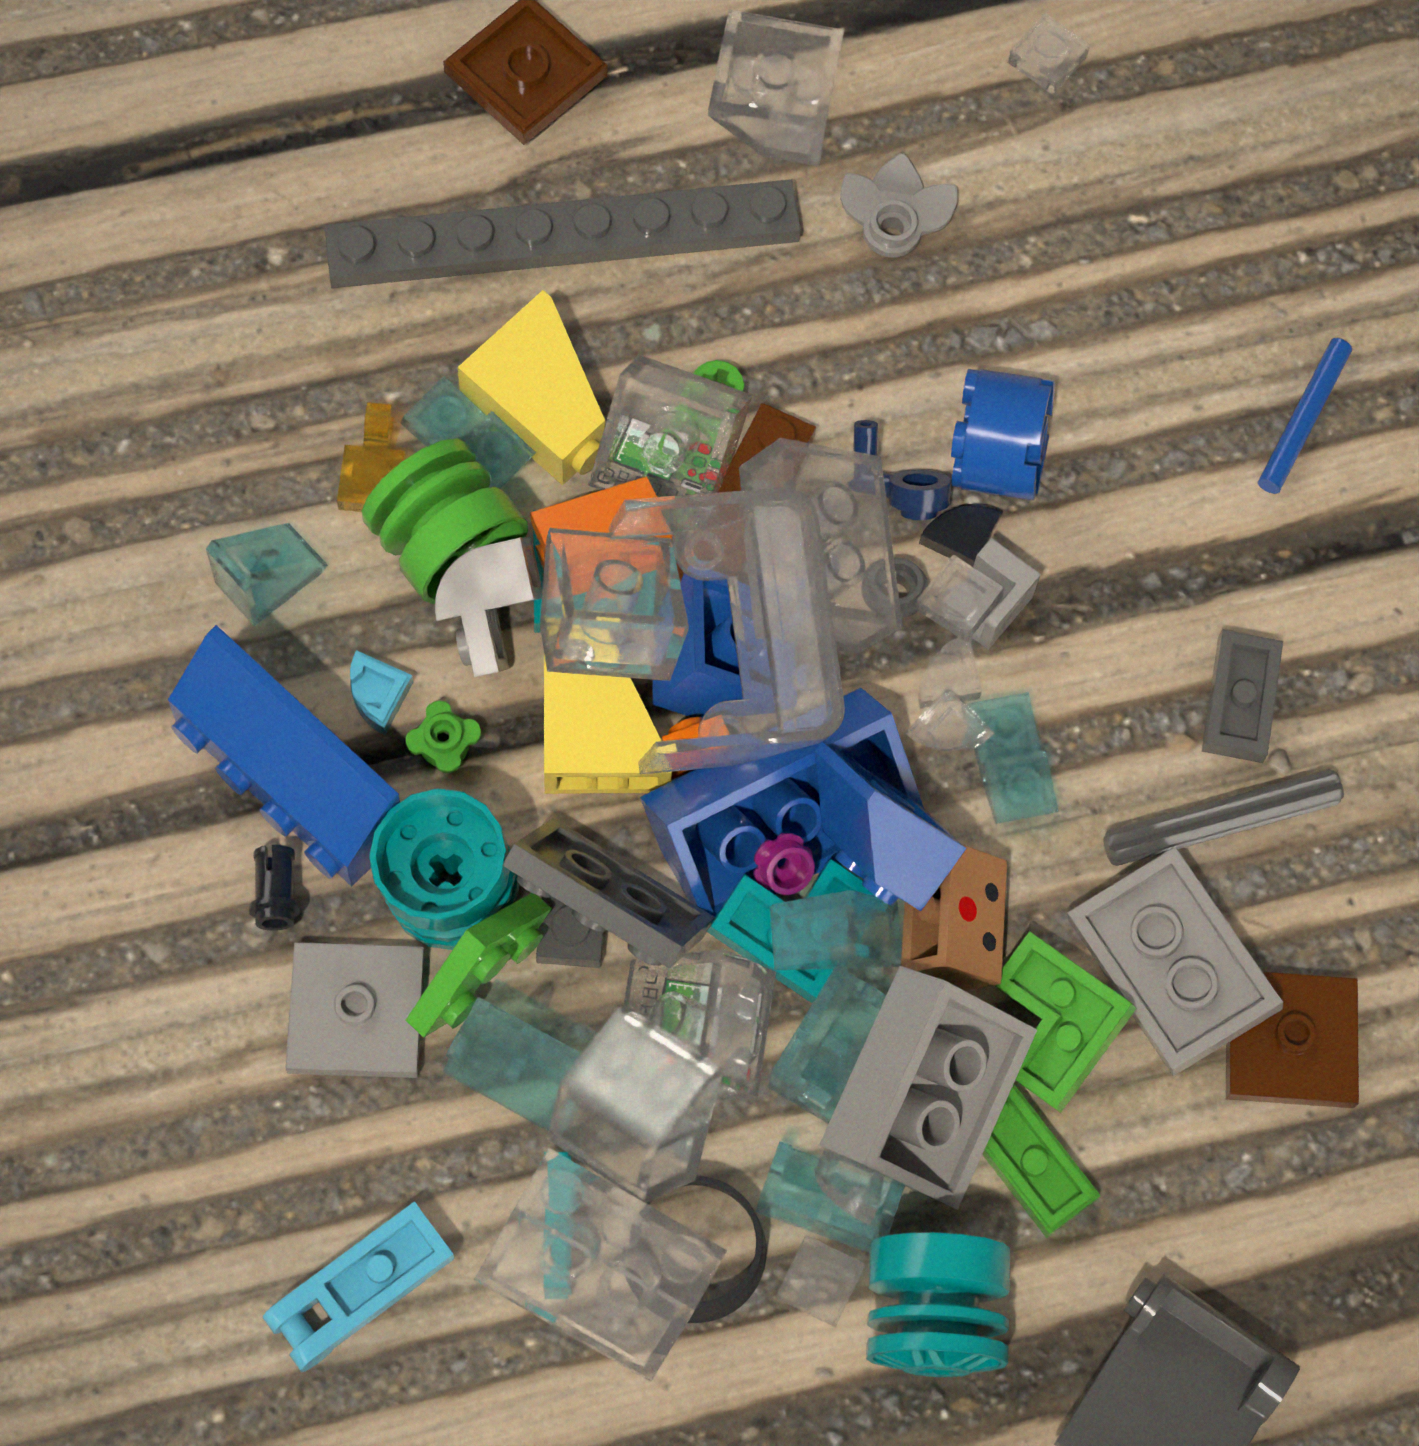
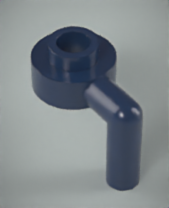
[852,420,951,520]

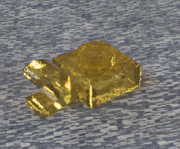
[337,402,406,512]

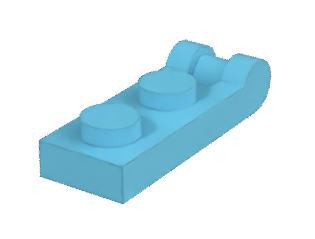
[262,1201,455,1372]

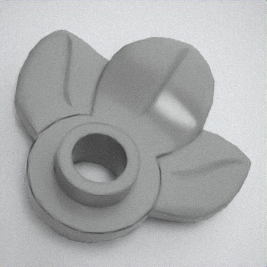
[840,153,958,258]

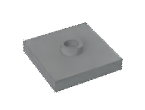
[285,943,425,1078]

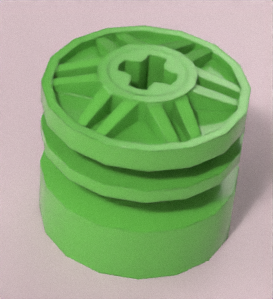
[361,438,528,604]

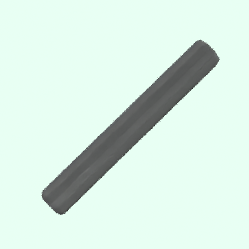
[1103,769,1344,866]

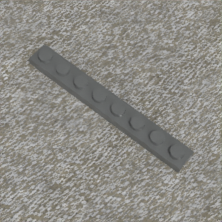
[324,179,800,288]

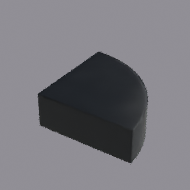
[919,506,1002,569]

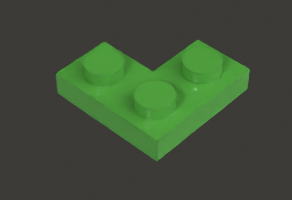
[405,893,552,1038]
[994,931,1137,1113]

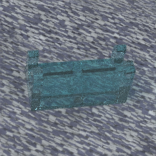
[767,964,886,1124]
[443,997,592,1136]
[756,1141,905,1253]

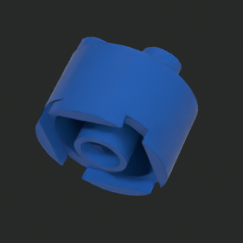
[951,369,1055,501]

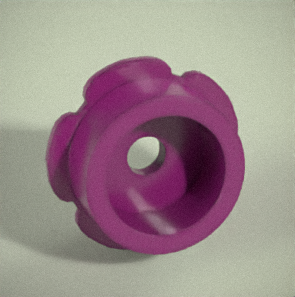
[754,833,814,895]

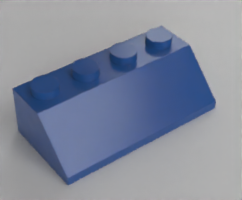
[168,625,400,887]
[640,688,925,917]

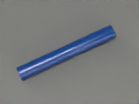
[1258,338,1352,494]

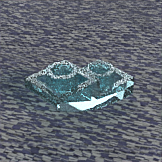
[400,376,536,489]
[964,692,1059,824]

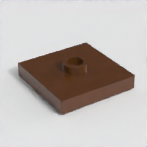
[443,0,608,145]
[1226,972,1359,1108]

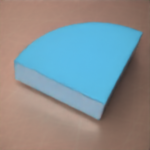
[350,650,413,735]

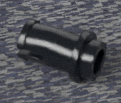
[249,844,300,931]

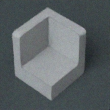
[943,538,1041,650]

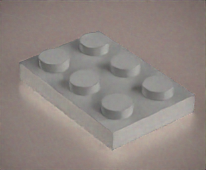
[1067,847,1283,1076]

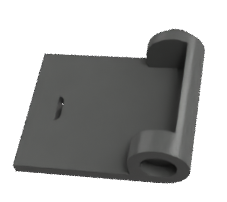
[1054,1274,1300,1446]

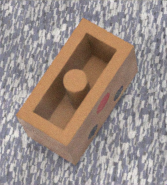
[901,844,1007,991]

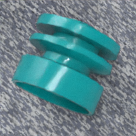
[369,788,520,950]
[866,1232,1010,1377]

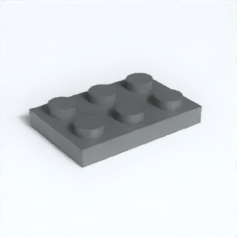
[502,818,715,969]

